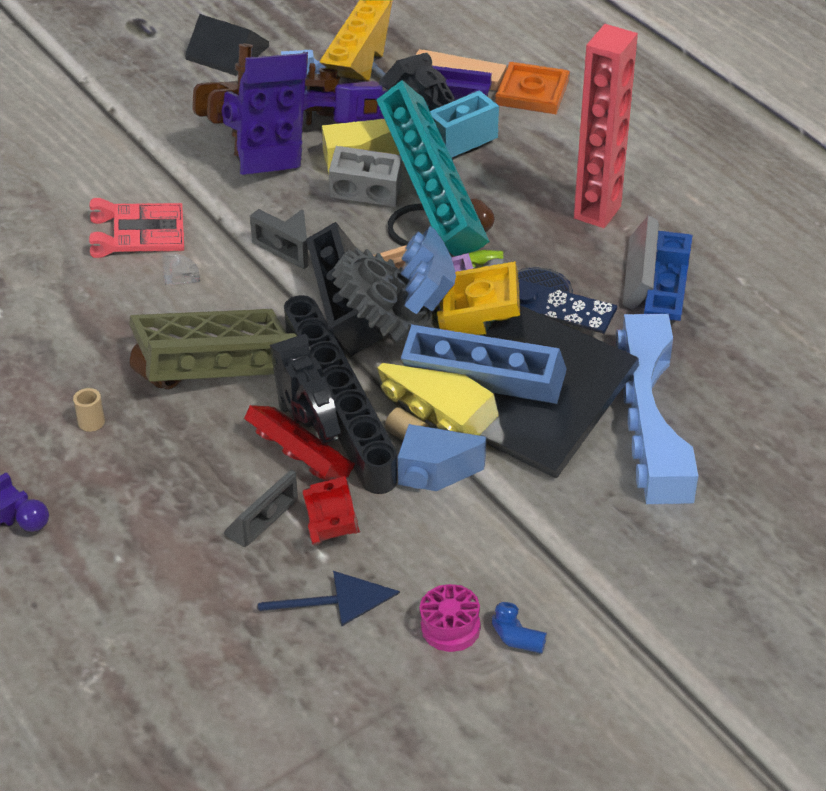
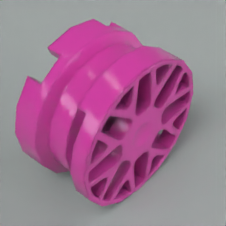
[419,584,481,652]

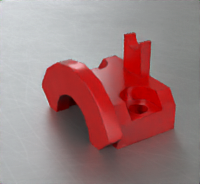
[302,476,360,546]

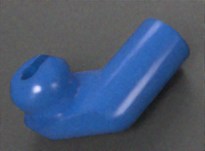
[492,602,547,654]

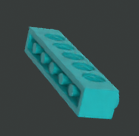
[376,80,490,257]

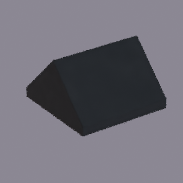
[185,14,269,76]

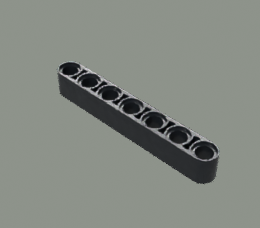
[284,295,397,494]

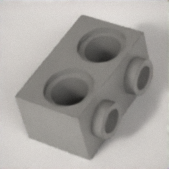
[329,146,402,207]

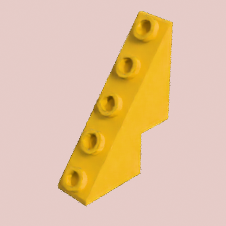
[320,0,393,81]

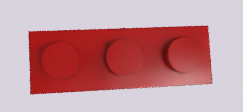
[244,405,355,480]

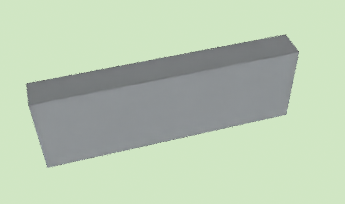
[623,215,659,310]

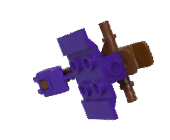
[192,44,388,175]

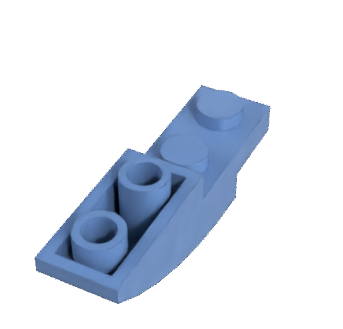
[401,226,456,314]

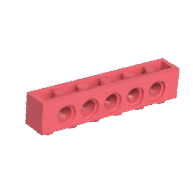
[574,24,638,229]

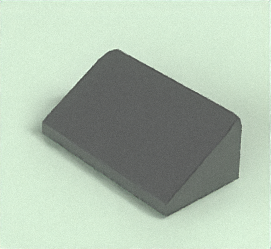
[224,469,298,547]

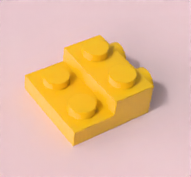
[437,261,520,335]

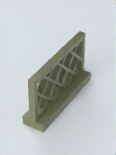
[129,309,296,382]

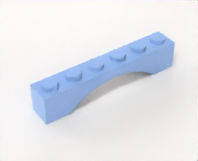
[616,314,698,504]

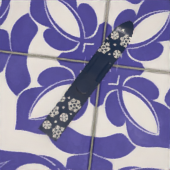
[473,267,617,334]

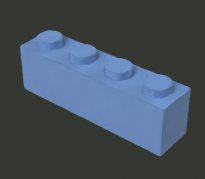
[401,324,567,404]

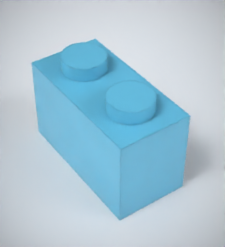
[430,91,499,158]

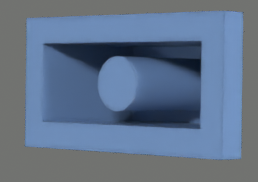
[398,424,486,491]

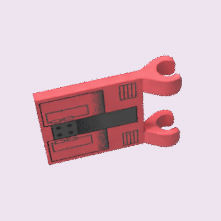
[89,198,184,258]

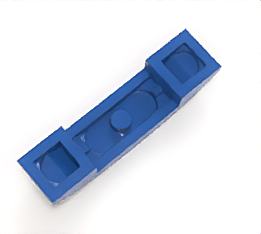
[644,231,693,321]

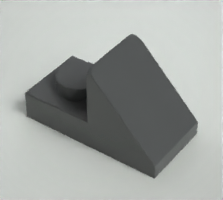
[250,209,309,269]

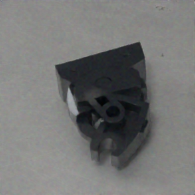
[378,52,455,111]
[270,333,341,445]

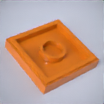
[495,62,570,114]

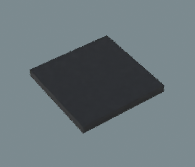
[479,305,639,479]

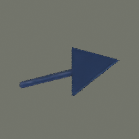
[257,571,400,626]

